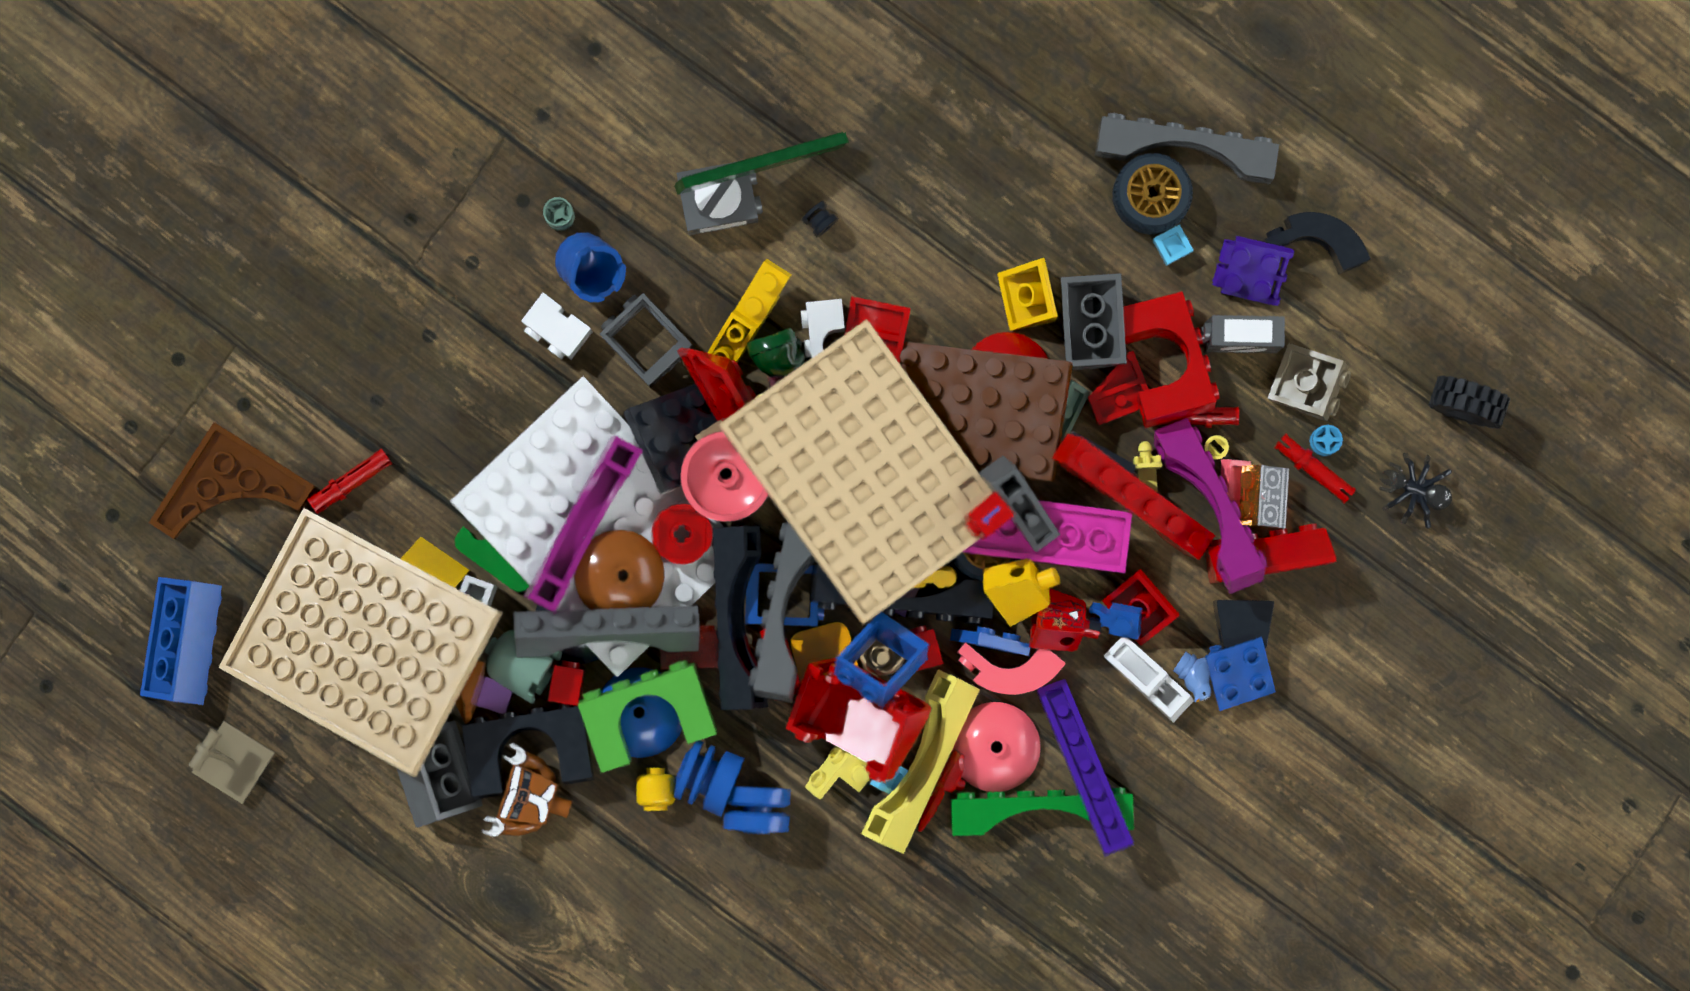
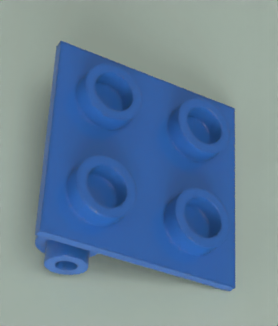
[1205,637,1276,711]

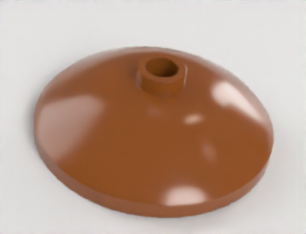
[574,530,665,610]

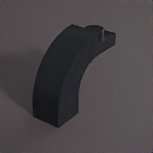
[1263,212,1371,275]

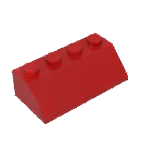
[1204,524,1337,584]

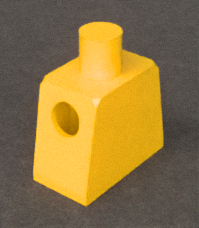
[983,559,1060,626]

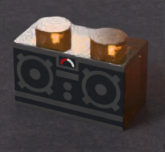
[1239,465,1289,529]

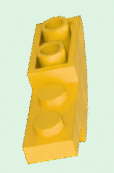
[707,259,792,363]

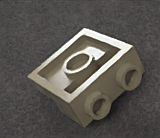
[1268,343,1351,422]

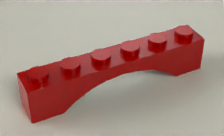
[1051,433,1215,560]

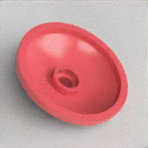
[681,431,768,522]
[951,702,1040,792]

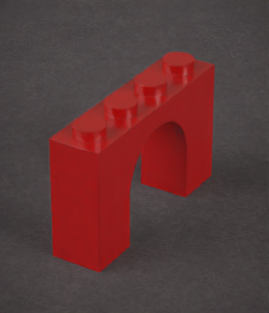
[1123,291,1220,428]

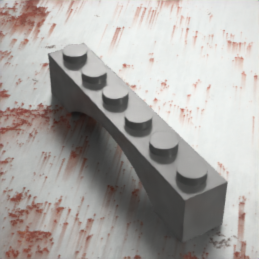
[1095,113,1279,184]
[749,523,816,702]
[514,606,699,658]

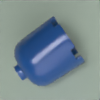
[555,232,626,302]

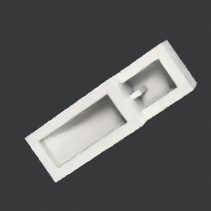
[1104,637,1194,723]

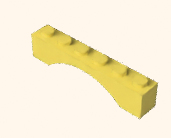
[861,670,980,854]

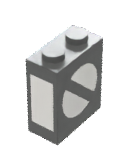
[676,161,763,236]
[1200,315,1285,354]

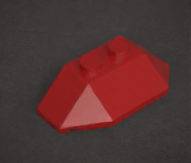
[677,347,756,422]

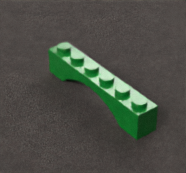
[950,788,1134,836]

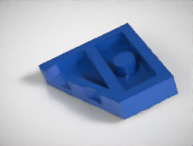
[950,627,1031,656]

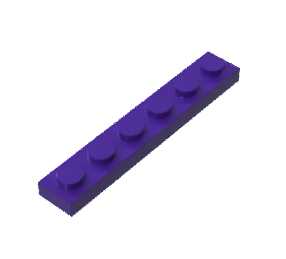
[1037,679,1134,857]

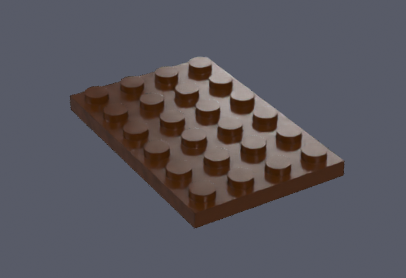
[900,342,1073,482]

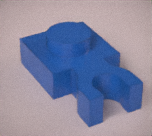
[1089,602,1142,640]

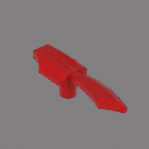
[918,749,965,832]

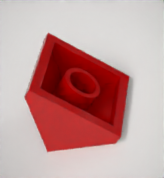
[1102,569,1180,646]

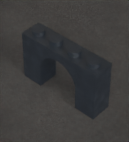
[462,704,595,800]

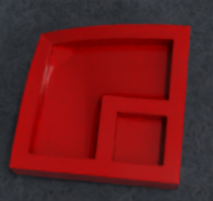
[844,296,911,364]

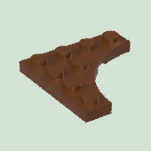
[148,422,316,539]

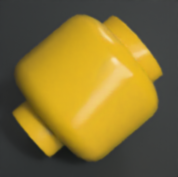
[636,768,675,811]

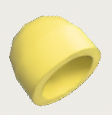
[1205,435,1229,459]

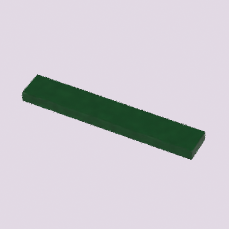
[674,132,849,195]

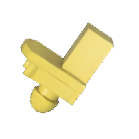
[1133,441,1162,492]

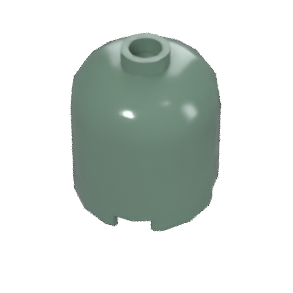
[485,630,562,704]

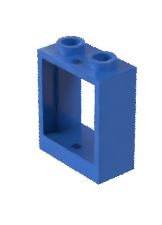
[745,564,824,627]
[834,611,929,708]

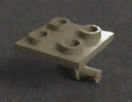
[188,721,276,804]

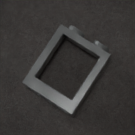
[600,293,694,389]

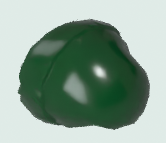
[746,328,805,379]

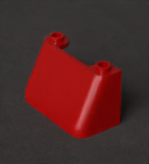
[786,658,932,783]

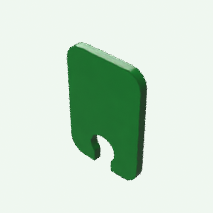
[455,526,530,592]

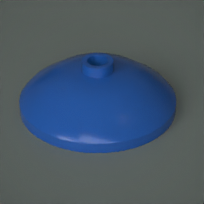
[601,668,682,758]

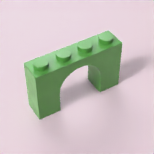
[578,660,718,773]

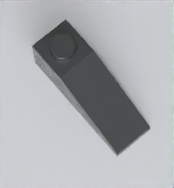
[979,456,1060,552]

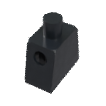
[1213,600,1274,649]

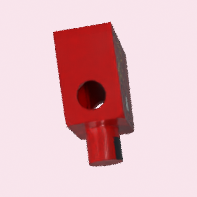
[1029,588,1101,652]

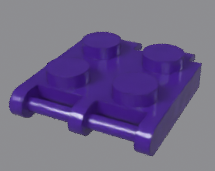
[1212,236,1295,306]

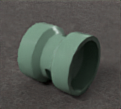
[543,197,575,231]

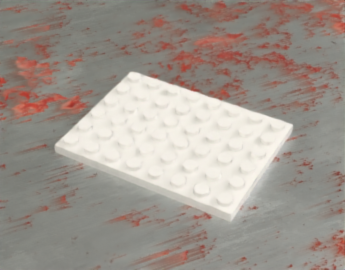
[450,376,724,677]

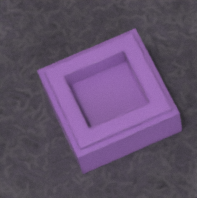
[476,677,513,714]

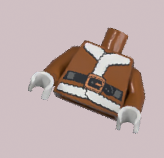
[482,743,573,836]

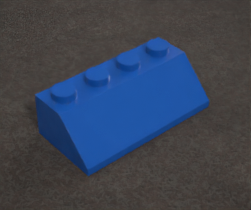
[140,577,222,705]

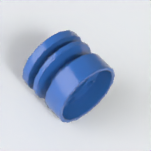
[673,740,745,816]

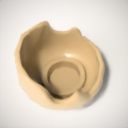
[860,640,905,676]

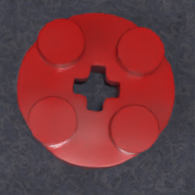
[651,504,713,564]

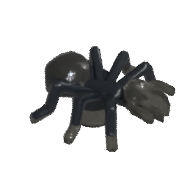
[1379,452,1452,529]

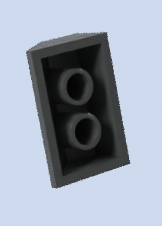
[1061,273,1127,370]
[396,720,483,828]

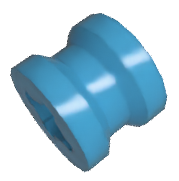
[1309,425,1343,456]

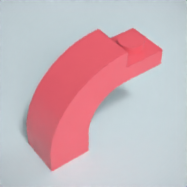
[957,643,1066,695]

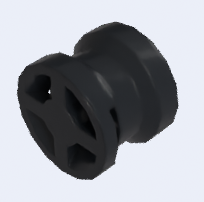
[801,201,839,238]

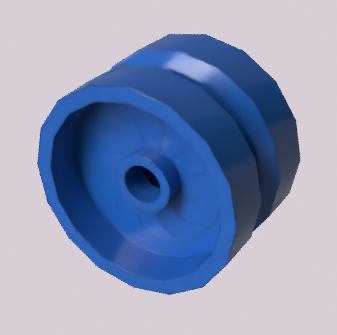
[723,786,791,834]

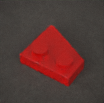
[1087,351,1149,426]

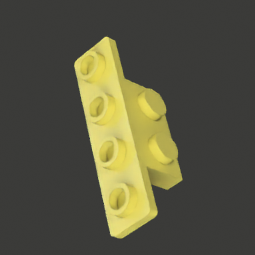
[805,746,871,800]

